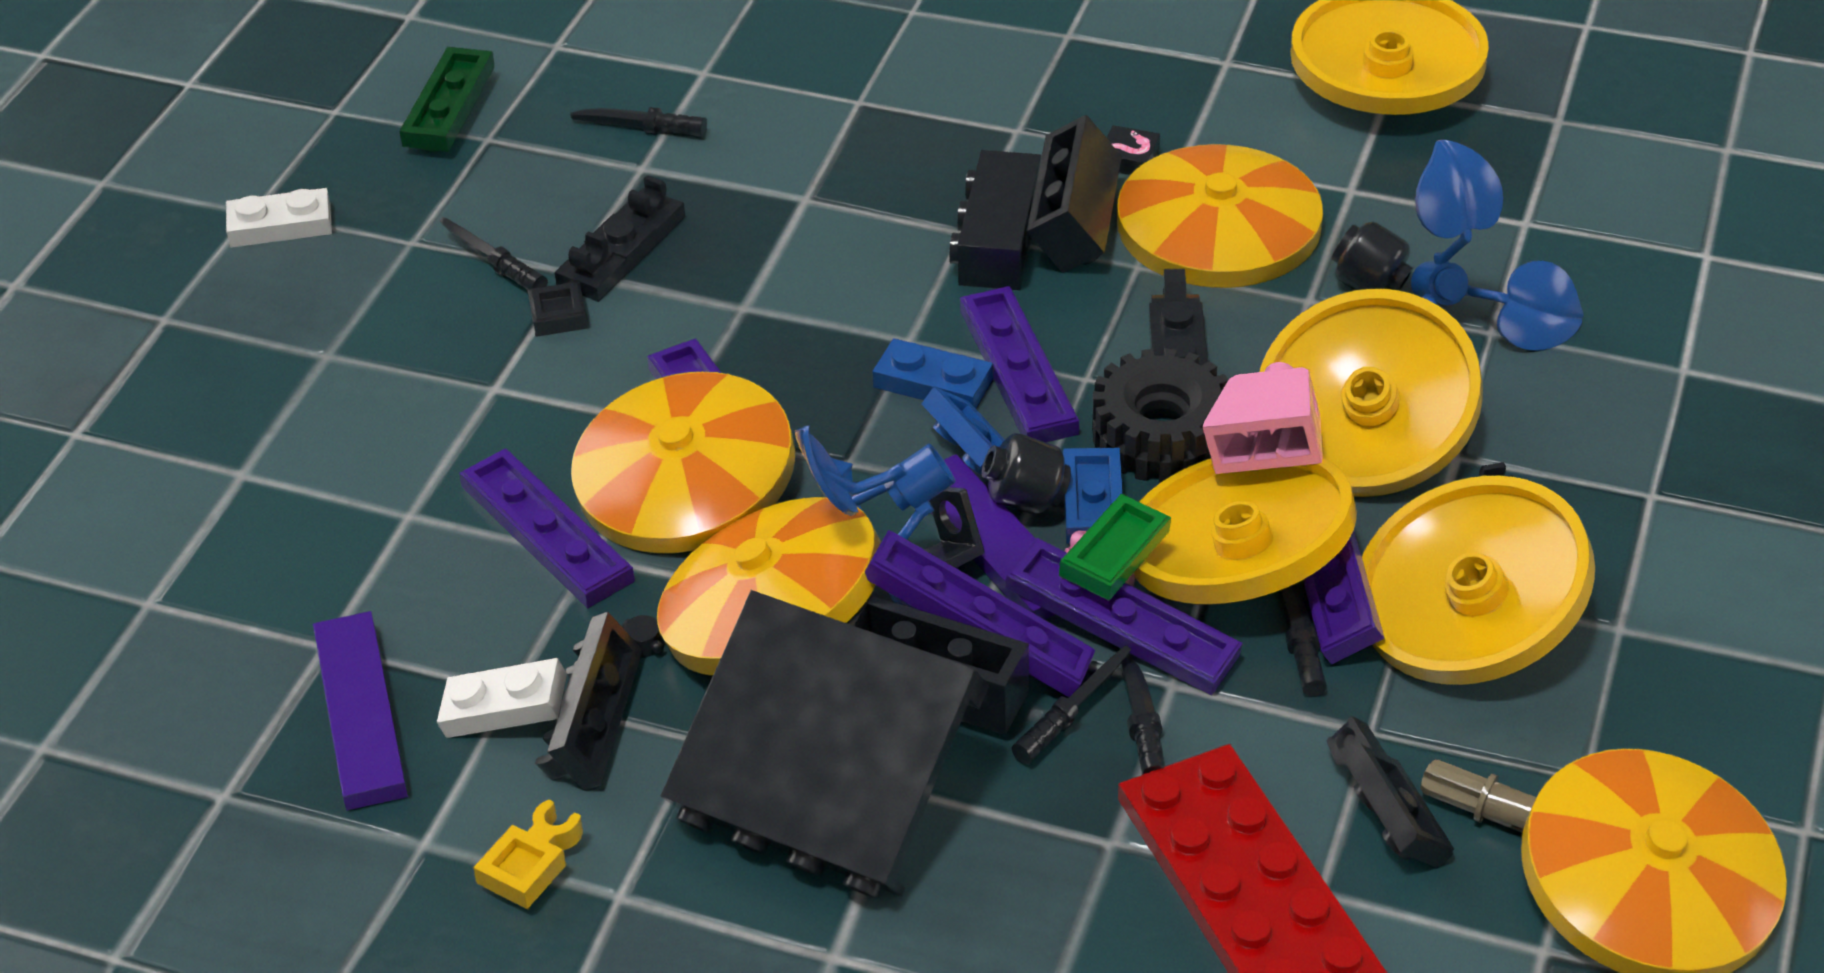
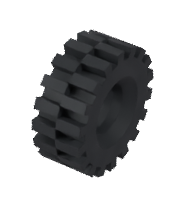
[1092,348,1228,483]

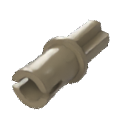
[1421,760,1537,833]

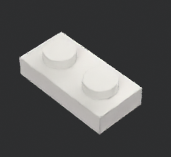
[226,188,332,248]
[437,658,567,738]

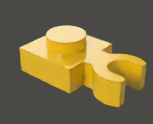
[473,799,583,909]

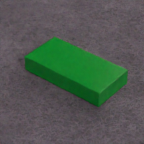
[1059,494,1171,600]

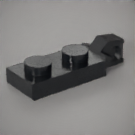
[1149,269,1207,366]
[1326,716,1454,868]

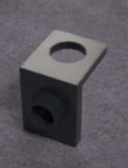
[925,487,985,569]

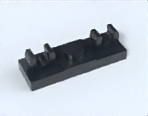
[554,175,685,302]
[535,612,643,790]

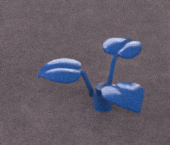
[1411,140,1583,351]
[794,426,956,609]

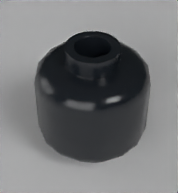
[1331,222,1414,291]
[982,433,1071,515]

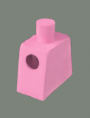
[1203,362,1323,474]

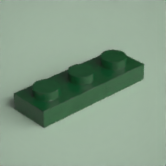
[399,46,495,152]

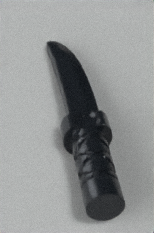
[570,107,707,137]
[440,217,548,290]
[1278,583,1327,696]
[1011,645,1131,764]
[1120,655,1166,775]

